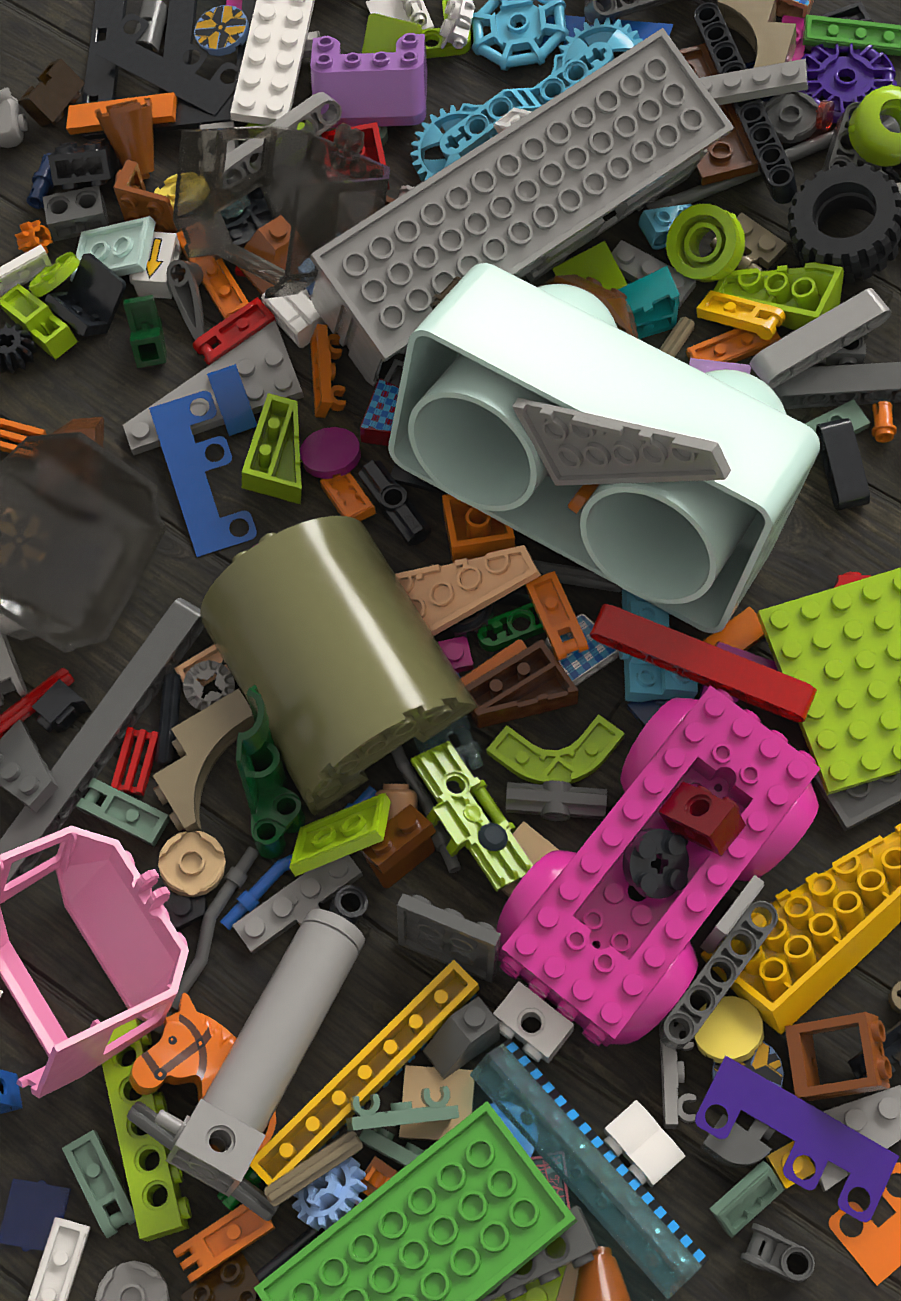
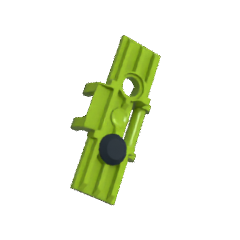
[410,741,533,891]

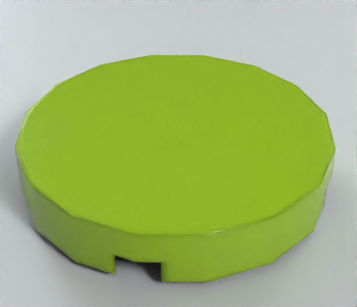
[29,252,80,297]

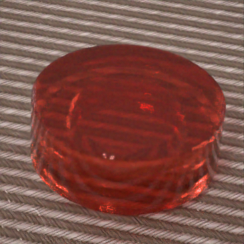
[816,100,835,131]

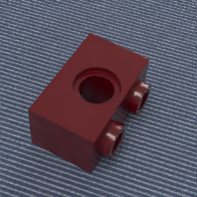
[658,781,746,856]

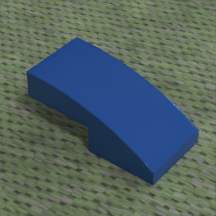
[207,364,257,436]

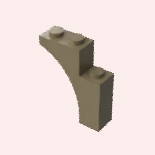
[718,0,796,95]
[153,688,255,833]

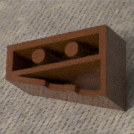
[465,639,579,728]

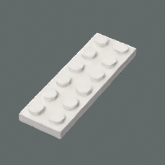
[230,0,315,125]

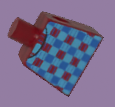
[360,378,399,446]

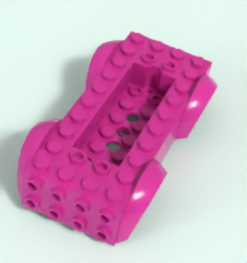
[496,685,821,1047]

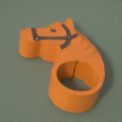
[129,993,276,1154]

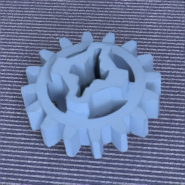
[292,1157,367,1231]

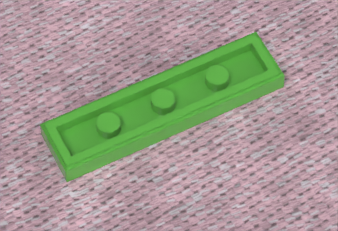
[802,14,901,56]

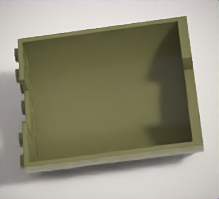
[200,516,478,815]

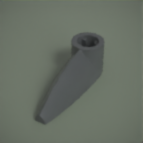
[166,260,204,340]

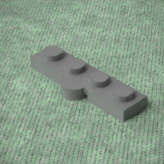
[233,855,363,954]

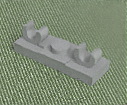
[659,1016,696,1129]

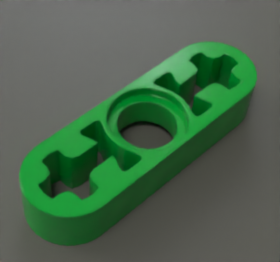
[477,603,545,652]

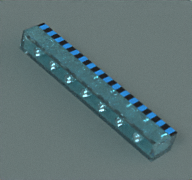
[470,1038,709,1299]

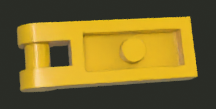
[696,290,786,340]

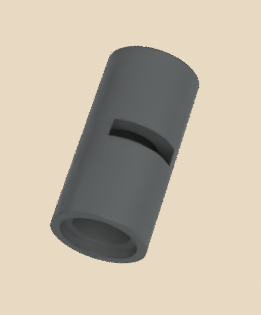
[134,0,168,54]

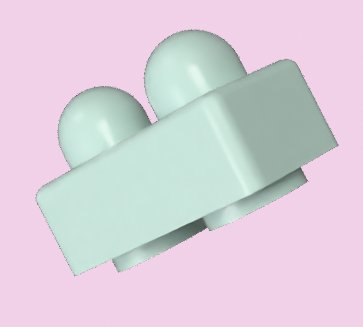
[388,263,820,633]

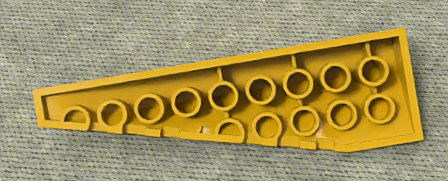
[701,823,901,1035]

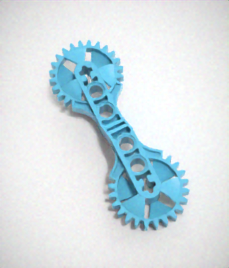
[410,18,643,181]

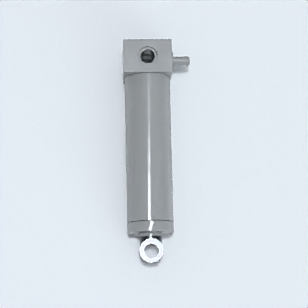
[154,885,368,1197]

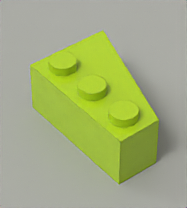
[242,393,302,504]

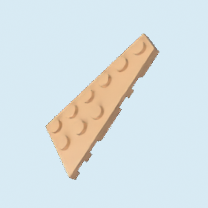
[395,545,541,636]

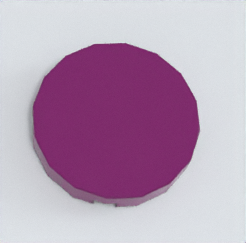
[300,427,361,479]

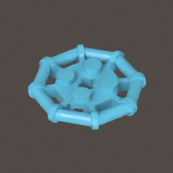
[471,0,569,71]

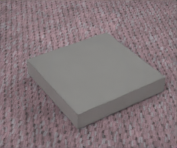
[700,875,764,954]

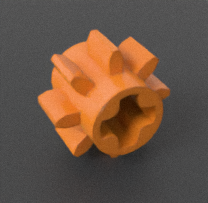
[15,220,53,253]

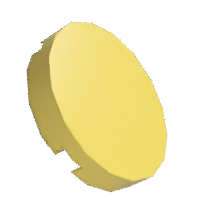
[694,996,764,1064]

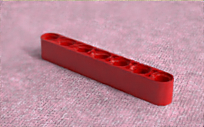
[589,604,817,722]

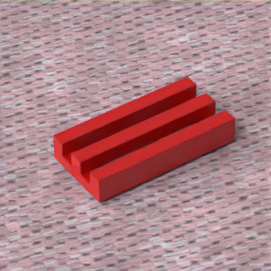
[111,727,158,796]

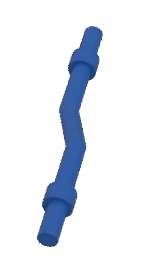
[220,786,377,930]

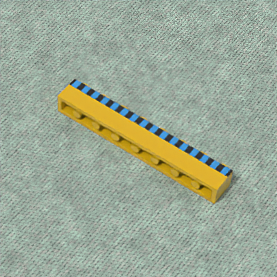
[250,960,480,1185]

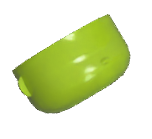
[848,85,901,167]
[666,204,745,282]

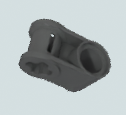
[739,1223,815,1283]

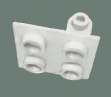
[366,0,434,30]
[439,0,475,49]

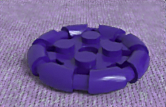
[797,38,897,124]

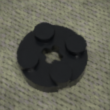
[623,828,689,899]

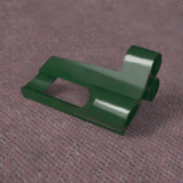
[236,685,305,859]

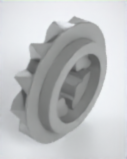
[183,660,235,711]

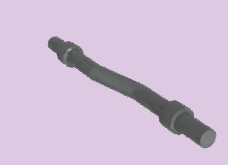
[391,745,461,873]
[154,846,259,1034]

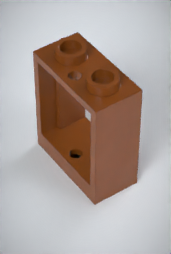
[785,1012,892,1101]

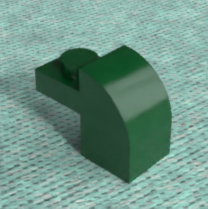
[123,295,167,368]

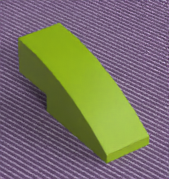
[0,283,78,360]

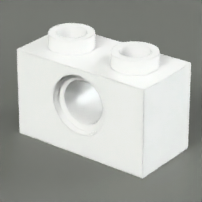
[493,981,574,1063]

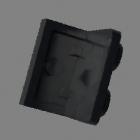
[44,253,126,337]

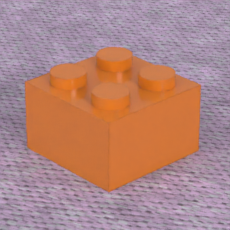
[442,494,515,563]

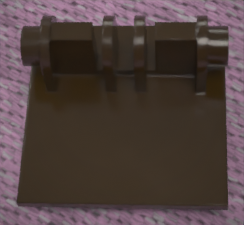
[180,1252,262,1301]

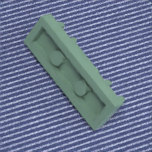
[346,1086,459,1131]

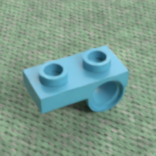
[638,203,693,250]

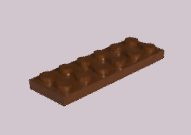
[679,44,758,186]

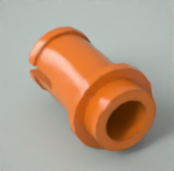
[872,401,897,443]

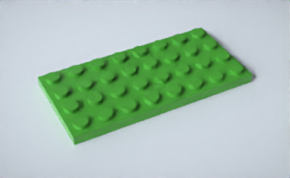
[254,1101,578,1301]

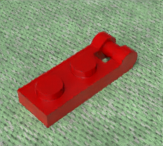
[192,297,276,366]

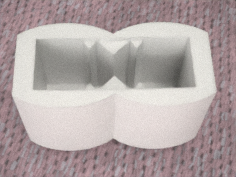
[603,1100,685,1188]

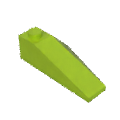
[713,262,844,330]

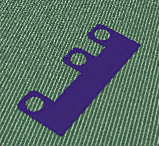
[695,1055,899,1222]

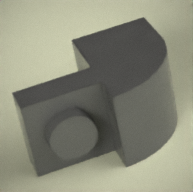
[700,1114,775,1168]

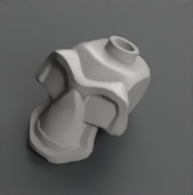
[0,87,28,148]

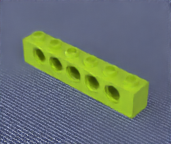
[102,1018,192,1242]

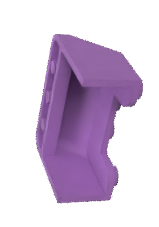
[310,33,427,128]

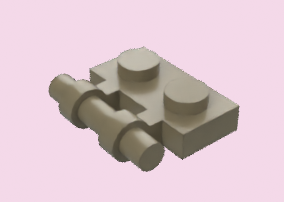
[710,212,787,271]

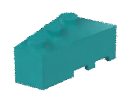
[618,266,680,339]

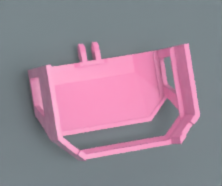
[0,826,189,1098]

